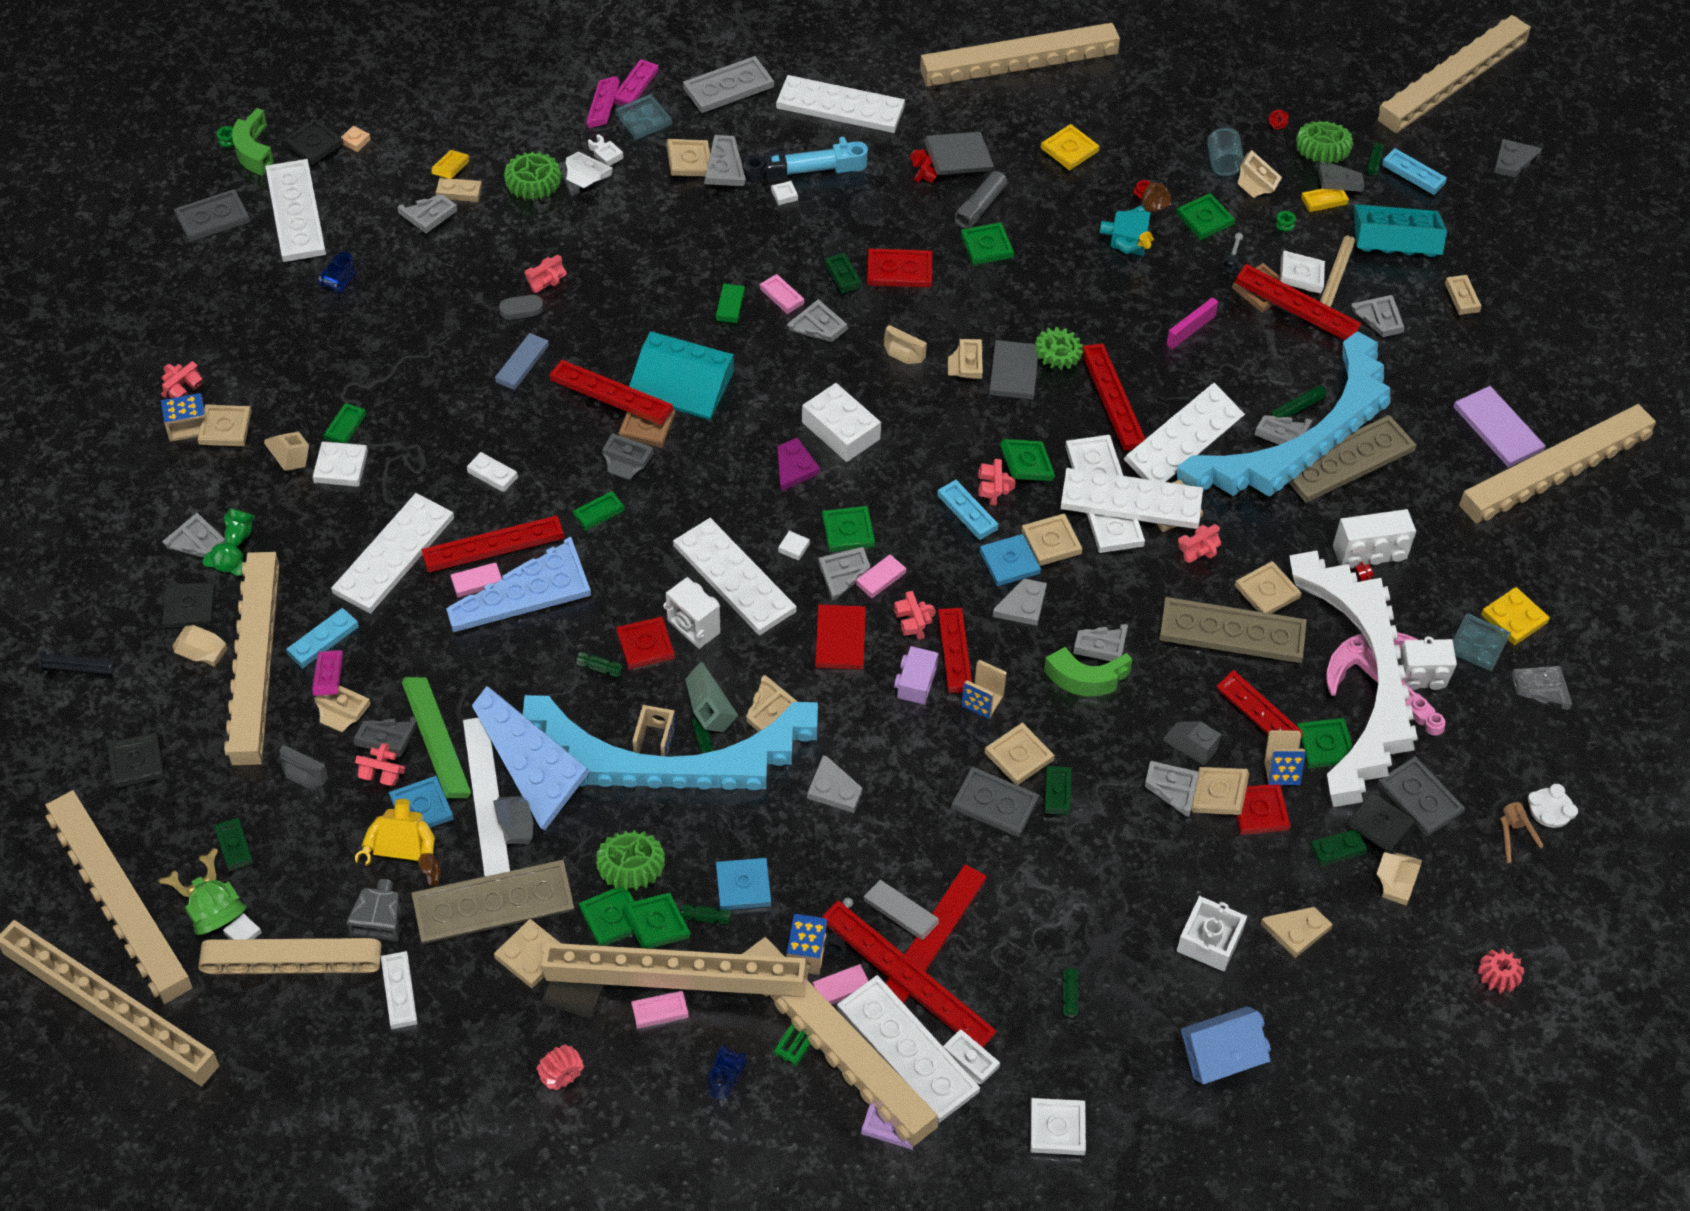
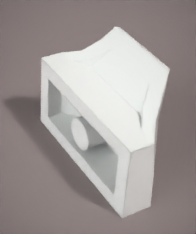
[566,152,612,188]
[943,1029,1000,1084]

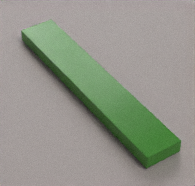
[402,677,471,798]

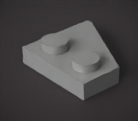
[1351,295,1404,337]
[787,299,848,342]
[1254,415,1313,445]
[162,513,225,557]
[818,547,870,601]
[993,579,1047,626]
[1073,624,1128,661]
[807,755,862,813]

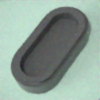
[499,295,543,320]

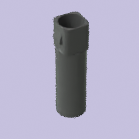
[955,171,1008,229]

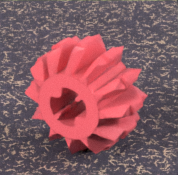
[1478,948,1524,994]
[537,1044,584,1090]

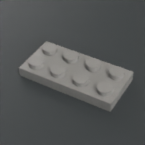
[683,56,774,113]

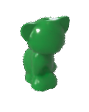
[203,508,255,576]

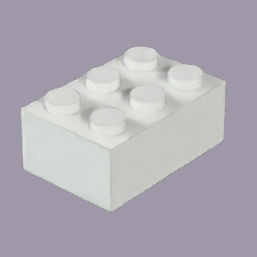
[802,383,881,462]
[1333,509,1416,568]

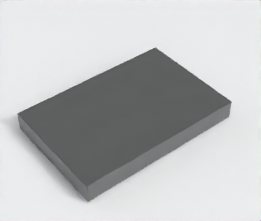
[924,132,994,175]
[174,189,250,242]
[989,340,1038,399]
[1377,756,1465,836]
[951,767,1040,837]

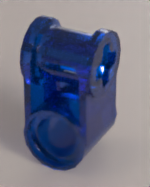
[318,252,356,294]
[708,1045,748,1100]

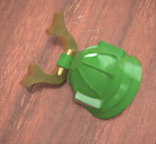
[158,848,247,935]

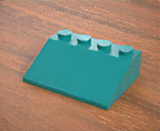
[1354,204,1447,257]
[629,331,734,420]

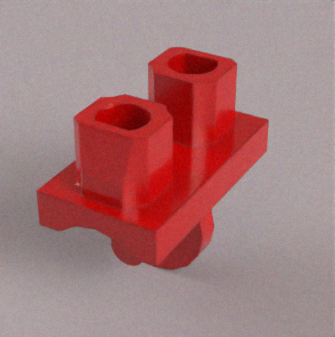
[910,149,937,183]

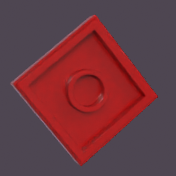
[616,617,675,670]
[1236,784,1290,835]

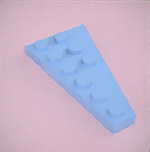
[446,537,591,632]
[472,686,591,830]

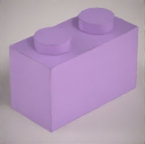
[894,646,938,705]

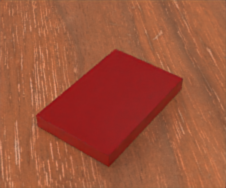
[867,249,932,287]
[815,605,866,670]

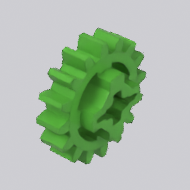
[1034,327,1083,370]

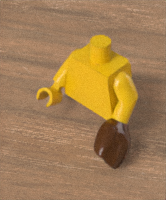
[355,799,441,888]

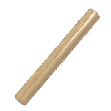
[1320,236,1355,307]

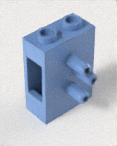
[1181,1006,1271,1084]

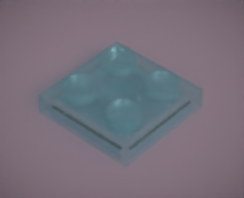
[615,94,672,140]
[1453,613,1511,671]

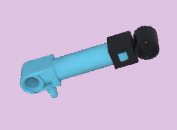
[744,137,868,183]

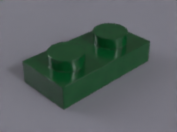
[825,253,862,294]
[1045,766,1072,815]
[214,818,253,871]
[1310,830,1367,867]

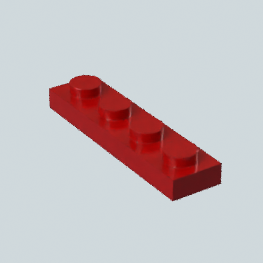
[938,608,972,693]
[1217,670,1304,738]

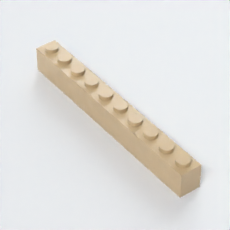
[1378,15,1531,133]
[920,23,1120,86]
[1459,404,1656,524]
[225,552,279,765]
[45,790,193,1004]
[0,920,219,1087]
[742,937,938,1147]
[541,943,808,997]

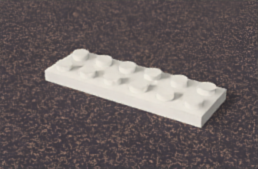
[776,75,905,133]
[266,159,326,262]
[1124,383,1245,482]
[1065,435,1145,553]
[1061,468,1203,529]
[331,493,454,614]
[673,518,796,635]
[837,975,980,1123]

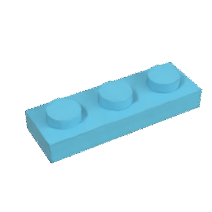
[1382,149,1447,195]
[937,480,998,540]
[286,608,359,668]

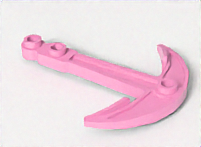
[1326,632,1446,735]

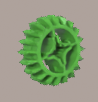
[1296,120,1353,164]
[504,151,561,201]
[596,830,665,891]

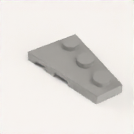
[704,135,746,186]

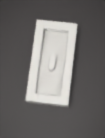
[467,452,518,492]

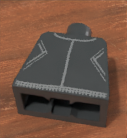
[347,879,401,941]

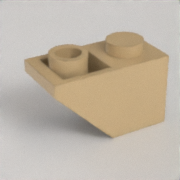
[264,432,309,471]

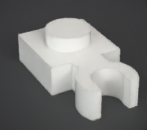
[588,135,623,166]

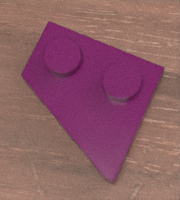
[778,438,820,491]

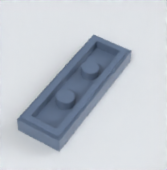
[495,333,549,390]

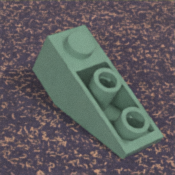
[686,663,738,732]

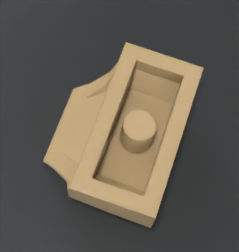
[1238,150,1282,198]
[884,325,927,364]
[948,339,983,379]
[173,625,228,666]
[314,686,370,732]
[1377,852,1422,905]

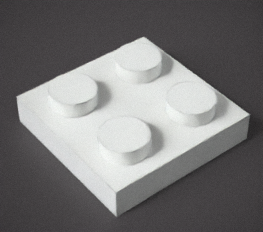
[1280,251,1325,293]
[313,442,368,486]
[1031,1098,1086,1155]

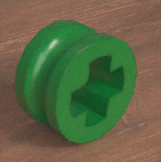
[217,126,234,147]
[1276,211,1296,231]

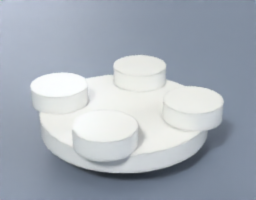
[1528,784,1578,828]

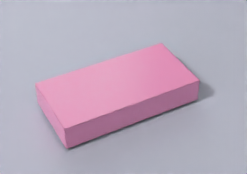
[760,274,804,314]
[856,555,906,598]
[451,563,502,598]
[812,964,868,1005]
[632,991,688,1029]

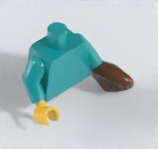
[1100,183,1171,256]

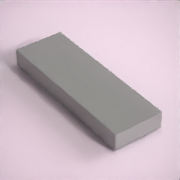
[864,880,939,940]

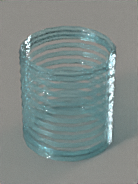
[1207,128,1244,176]

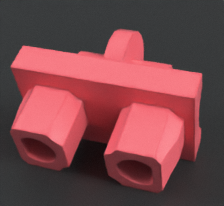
[525,255,567,293]
[161,361,203,399]
[978,459,1015,506]
[1178,524,1221,563]
[894,591,936,639]
[355,743,406,786]

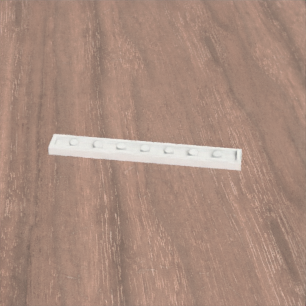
[463,718,510,877]

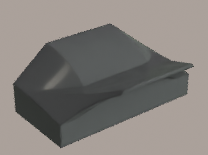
[602,433,654,480]
[279,745,328,788]
[493,796,533,844]

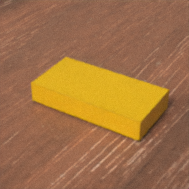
[432,150,469,179]
[1301,189,1349,212]

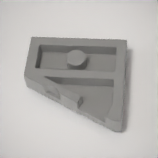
[397,194,457,233]
[1145,761,1199,816]

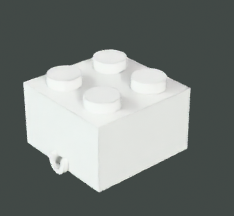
[663,577,720,649]
[1397,637,1457,690]
[1177,896,1247,972]

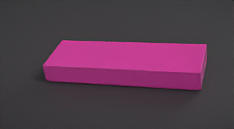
[613,59,659,109]
[586,76,620,128]
[1167,298,1218,349]
[312,650,343,696]

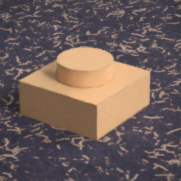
[341,126,371,152]

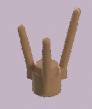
[1500,802,1543,863]

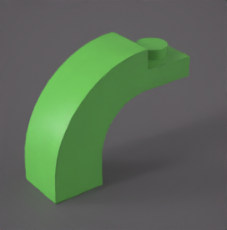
[232,108,274,176]
[1044,647,1132,696]

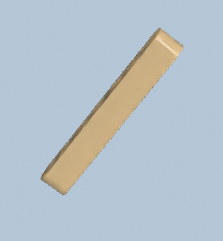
[198,938,382,974]

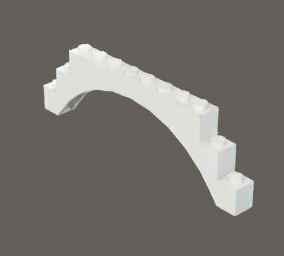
[1290,551,1418,807]

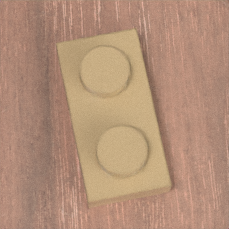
[436,178,482,202]
[1445,275,1481,315]

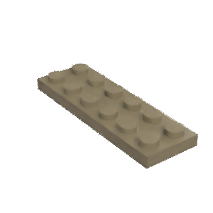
[1288,415,1416,503]
[1159,597,1307,663]
[412,860,574,944]

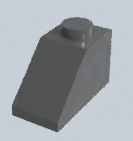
[1163,721,1221,766]

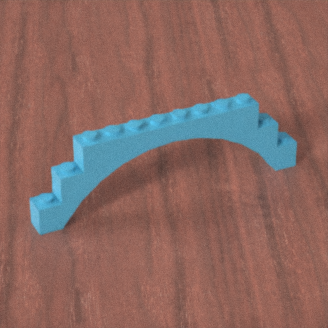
[1177,331,1390,497]
[523,695,818,790]

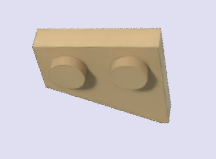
[746,675,797,732]
[1260,907,1333,958]

